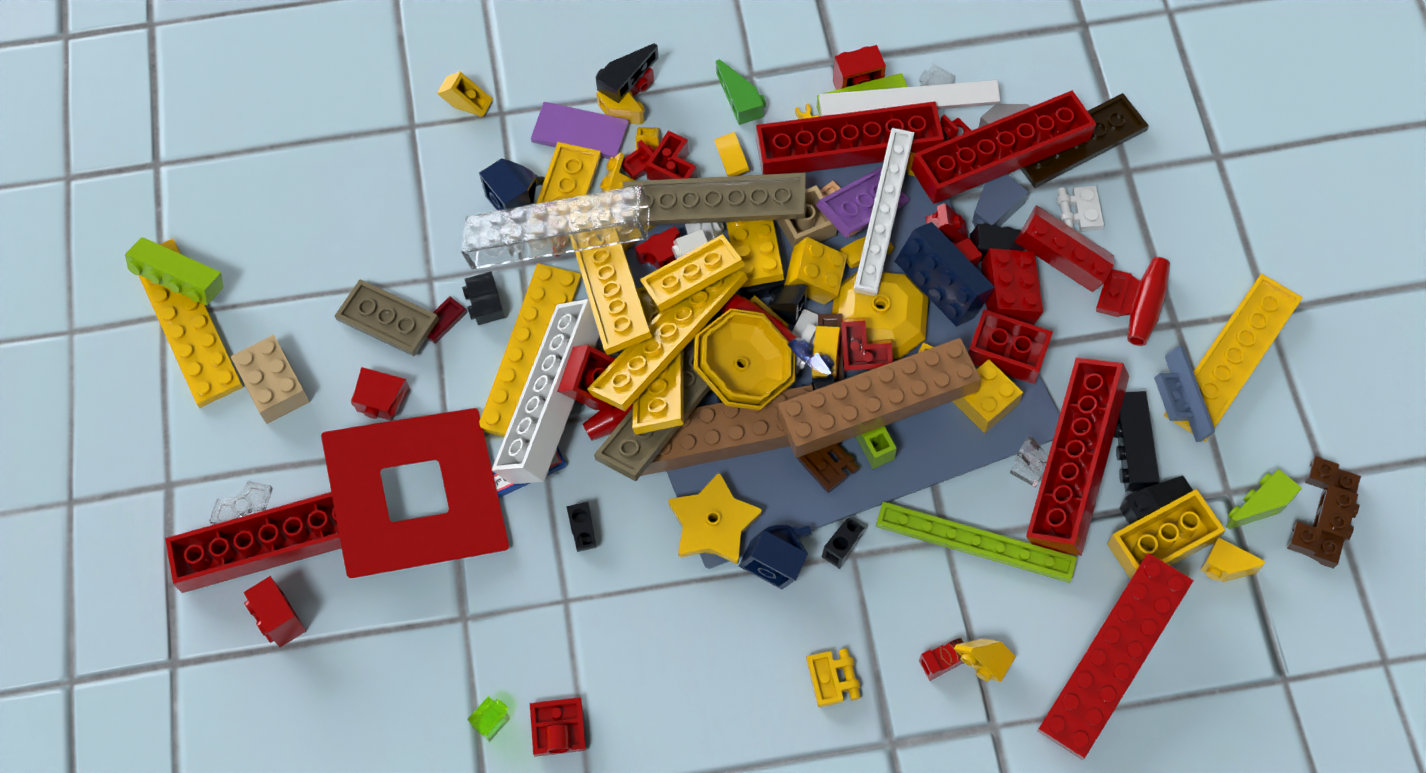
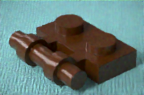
[797,442,860,493]

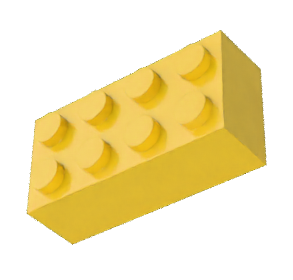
[1107,489,1226,580]

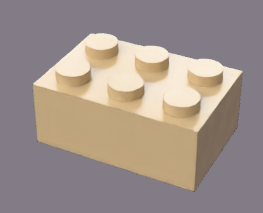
[230,335,310,424]

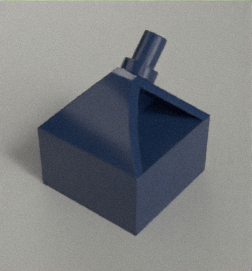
[479,158,545,227]
[738,525,811,590]

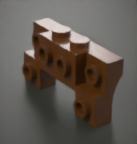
[1287,456,1361,569]

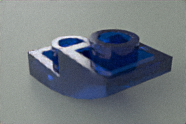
[788,338,835,375]

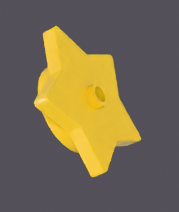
[668,474,762,564]

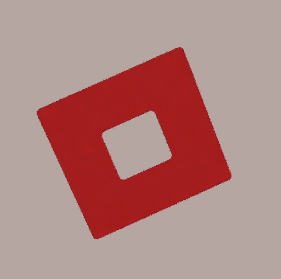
[321,408,509,578]

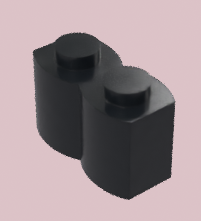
[462,271,505,325]

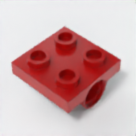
[529,697,586,757]

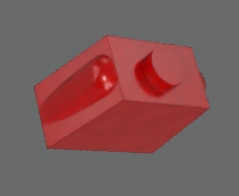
[351,367,410,421]

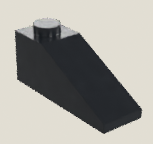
[595,43,659,103]
[1119,476,1193,525]

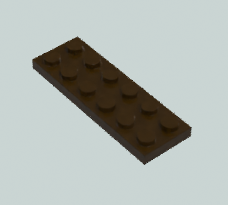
[1020,93,1149,188]

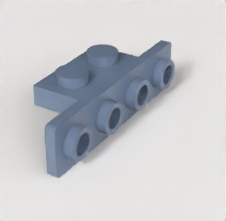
[1154,346,1215,442]

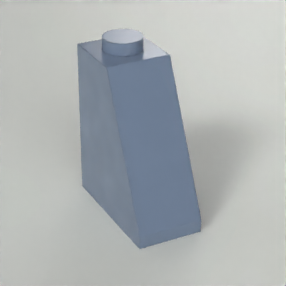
[972,174,1029,227]

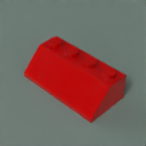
[1015,205,1114,292]

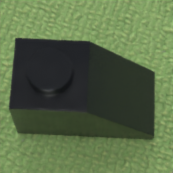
[769,284,808,326]

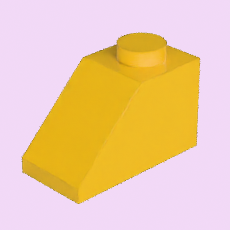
[437,71,493,117]
[1200,537,1265,582]

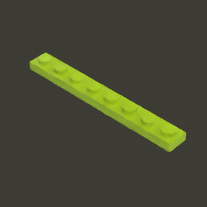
[876,502,1077,583]

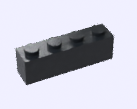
[1114,391,1160,492]

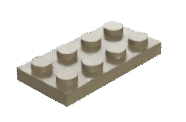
[335,279,439,356]

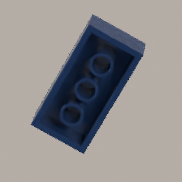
[894,222,995,327]

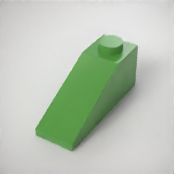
[716,59,766,125]

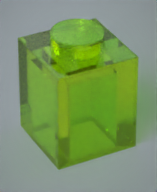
[467,696,510,742]

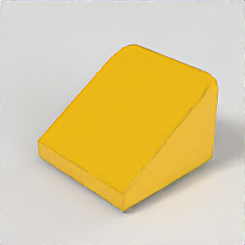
[636,127,660,151]

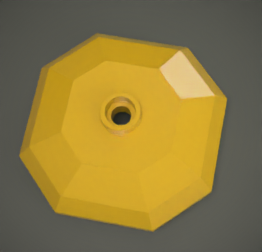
[832,271,928,360]
[694,308,795,411]

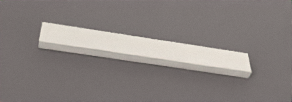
[819,80,1000,116]
[853,128,914,296]

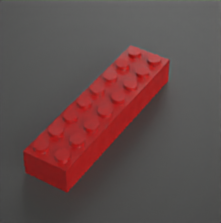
[911,90,1096,204]
[756,101,944,175]
[1026,358,1130,556]
[165,492,341,593]
[1037,553,1194,760]

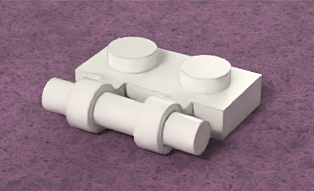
[1056,186,1104,232]

